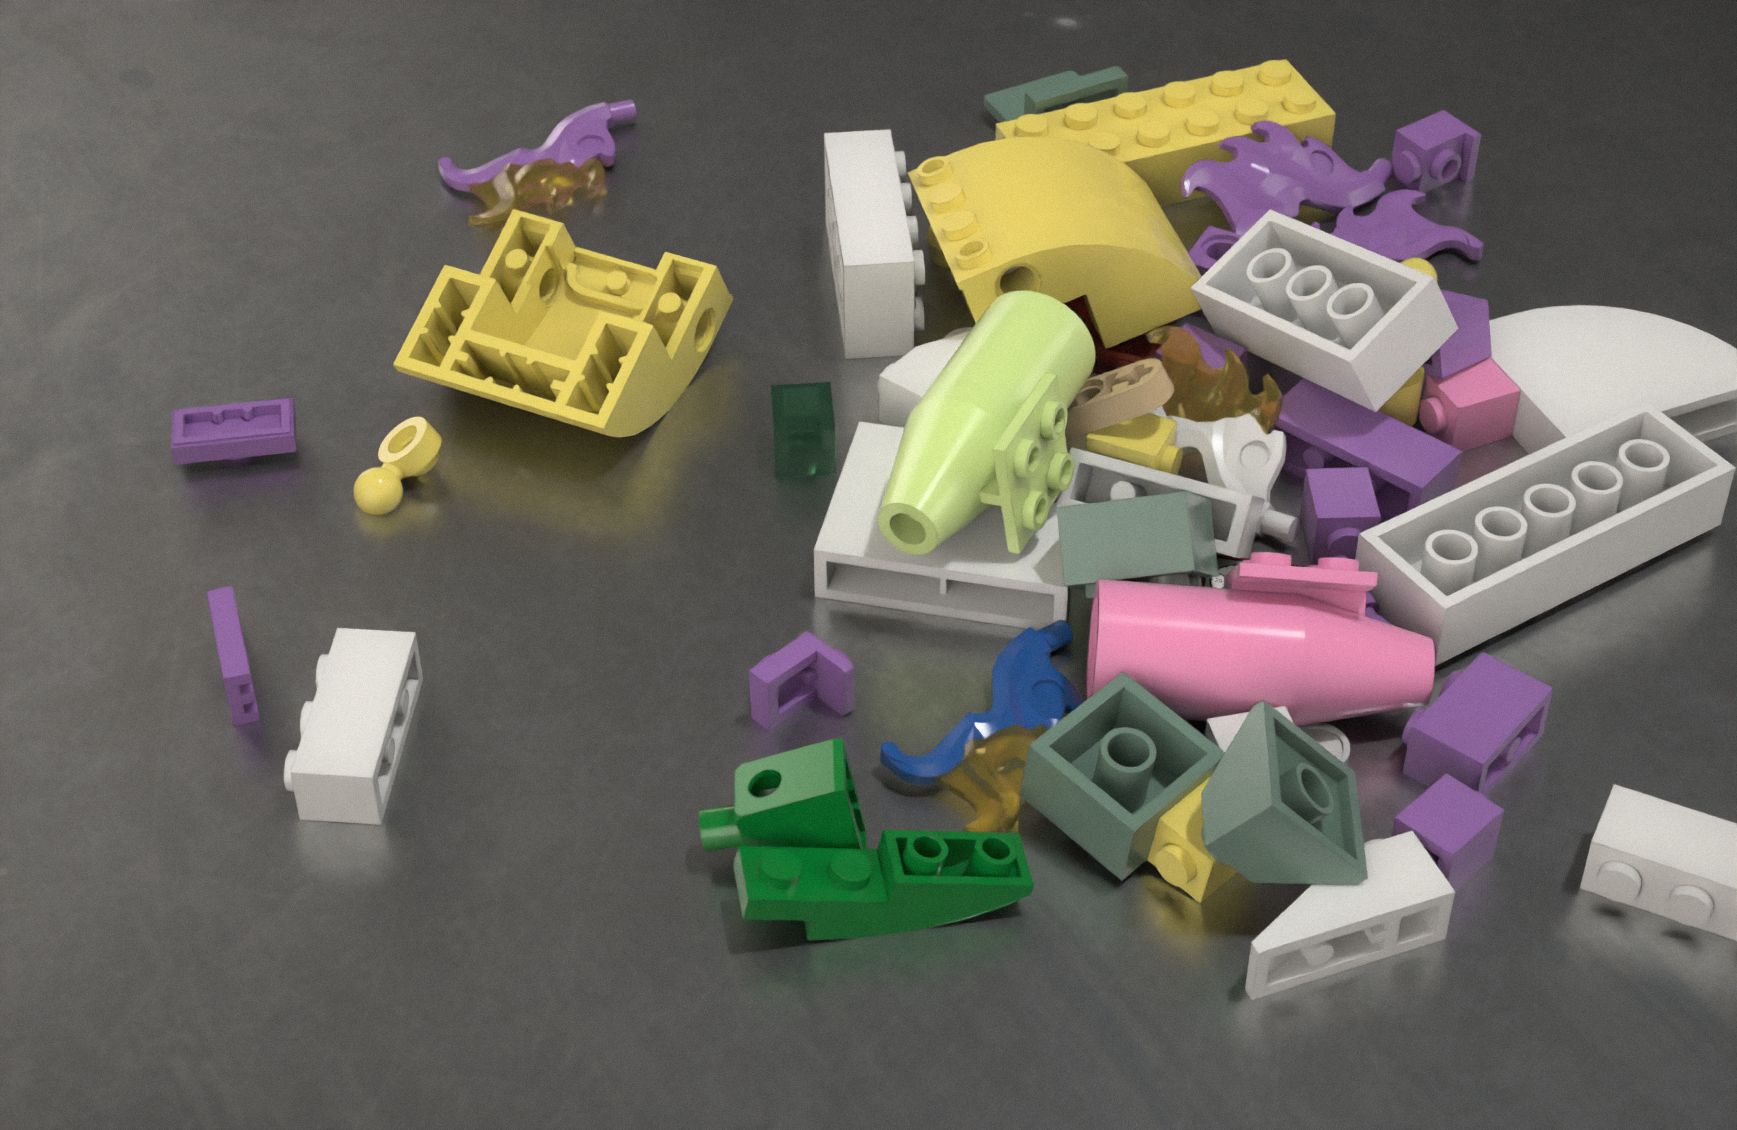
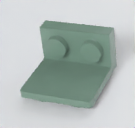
[984,65,1128,123]

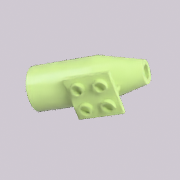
[878,290,1096,555]

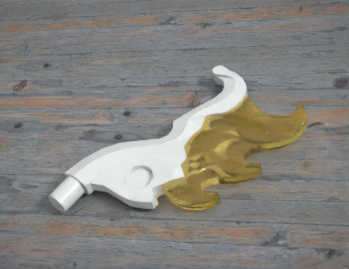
[1146,326,1300,542]

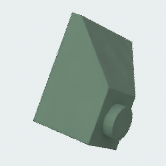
[1201,700,1368,885]

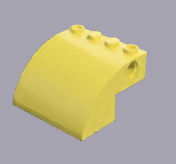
[907,136,1202,349]
[393,209,734,438]

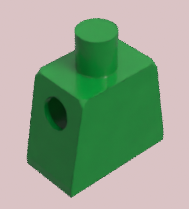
[699,738,868,851]

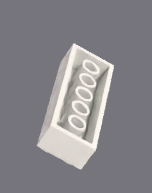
[1355,400,1736,666]

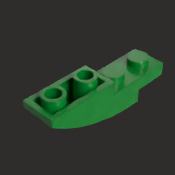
[733,829,1034,940]

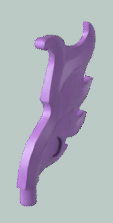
[1180,120,1394,235]
[1310,190,1483,263]

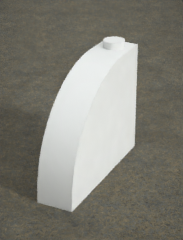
[1489,305,1737,454]
[814,421,1071,630]

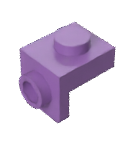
[749,631,855,731]

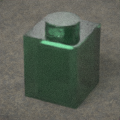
[770,382,836,478]

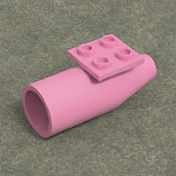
[1086,552,1435,727]

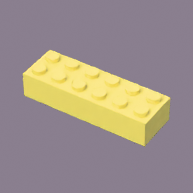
[995,59,1336,207]

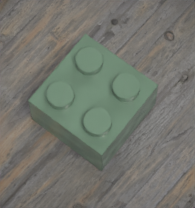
[1056,491,1219,599]
[1020,672,1225,881]

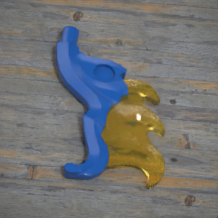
[880,620,1083,833]

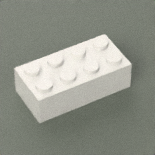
[824,129,925,359]
[1190,209,1458,412]

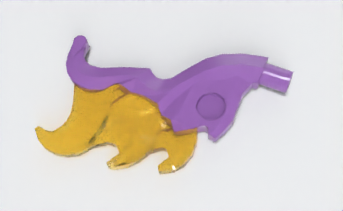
[439,99,637,230]

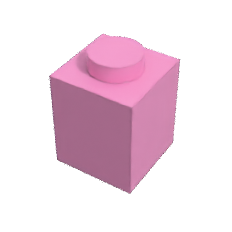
[1418,357,1521,451]

